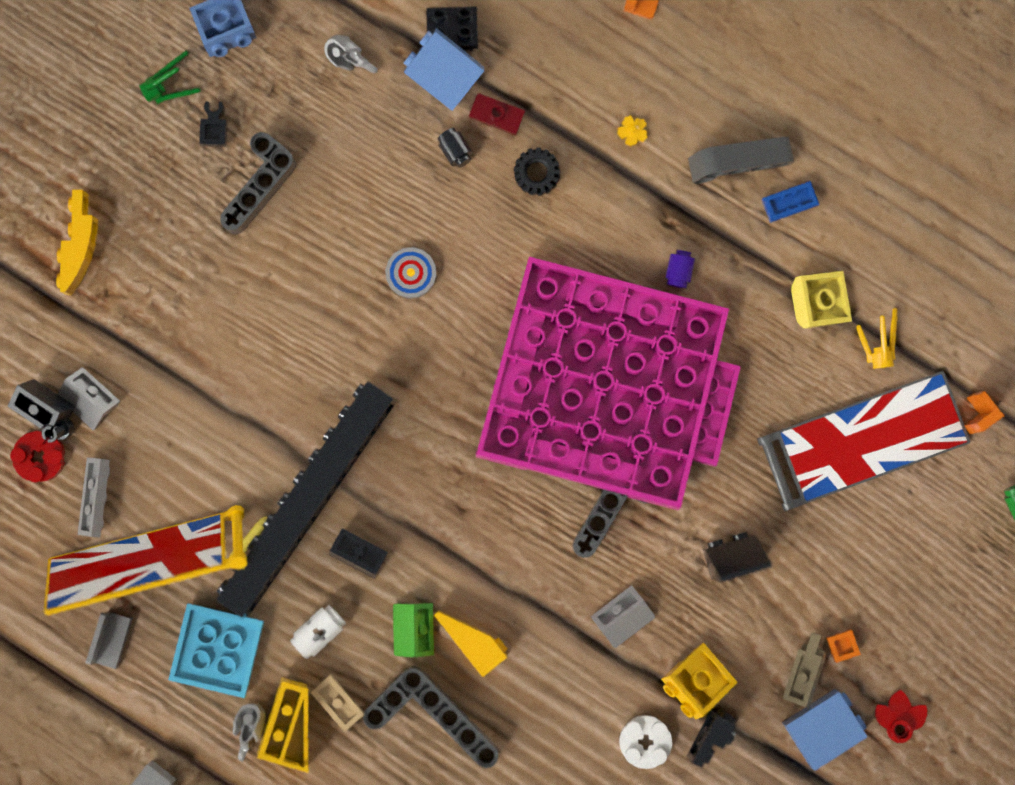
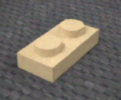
[310,674,365,732]

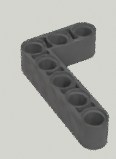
[363,666,498,768]

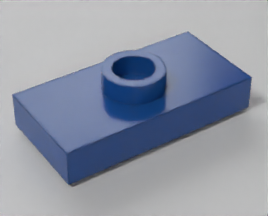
[761,181,820,223]

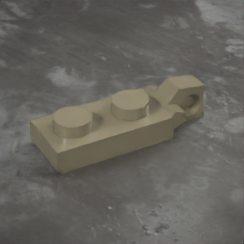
[783,633,826,708]

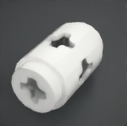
[290,605,346,659]

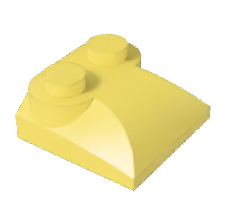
[791,271,852,329]

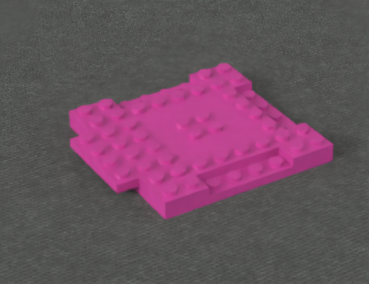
[476,257,741,510]

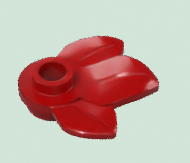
[875,690,927,743]

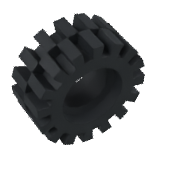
[514,147,560,196]

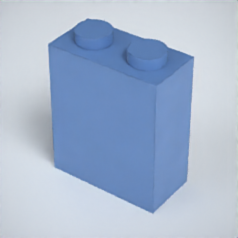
[403,28,484,111]
[782,689,868,771]

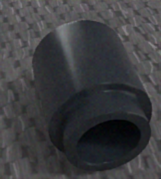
[437,128,473,168]

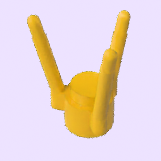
[856,308,898,369]

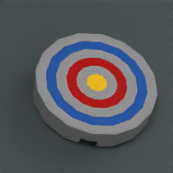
[385,247,437,299]

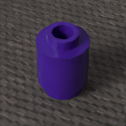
[665,250,695,289]

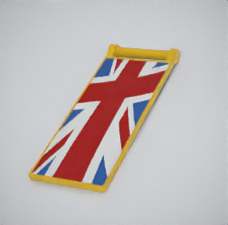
[44,505,247,615]

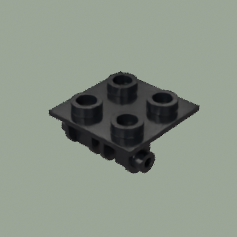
[426,6,478,52]

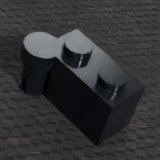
[7,379,75,443]

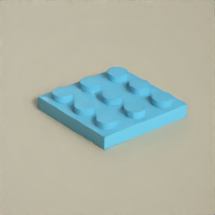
[168,603,264,698]

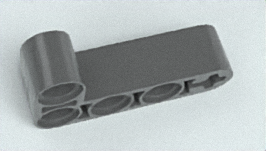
[220,132,296,234]
[688,137,794,184]
[572,489,648,558]

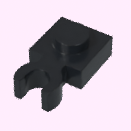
[199,101,227,147]

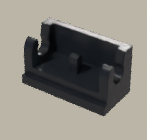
[329,528,388,579]

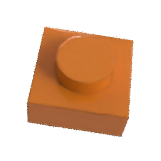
[826,629,861,663]

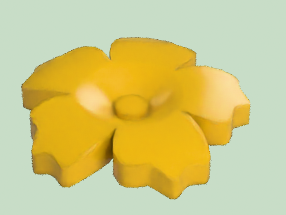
[617,115,647,147]

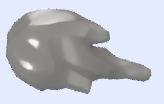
[324,35,378,73]
[233,703,266,762]

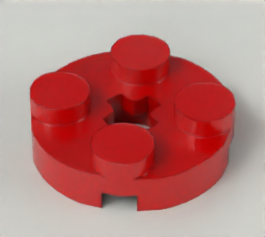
[10,431,65,483]

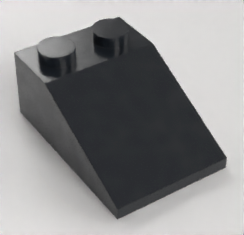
[702,531,773,582]

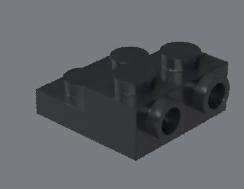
[686,709,737,768]

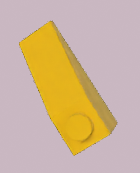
[434,611,508,677]

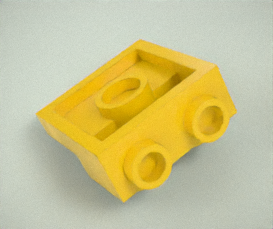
[661,643,738,719]

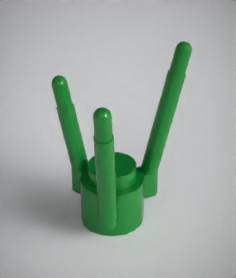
[139,50,201,104]

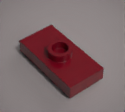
[469,93,525,136]

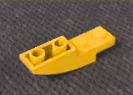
[56,190,99,295]

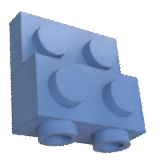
[189,0,257,57]

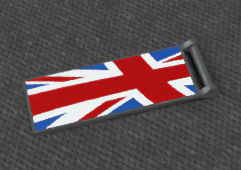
[757,371,971,511]

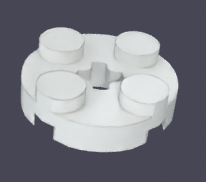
[619,715,672,769]

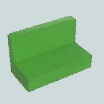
[393,603,434,657]

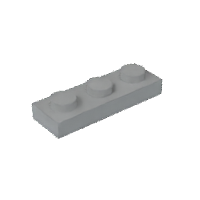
[77,458,110,537]

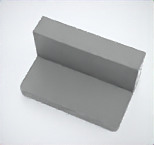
[58,367,120,430]
[591,585,655,648]
[86,611,133,669]

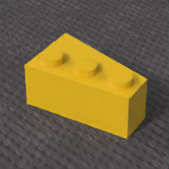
[257,677,308,773]

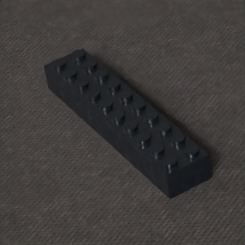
[216,381,397,618]

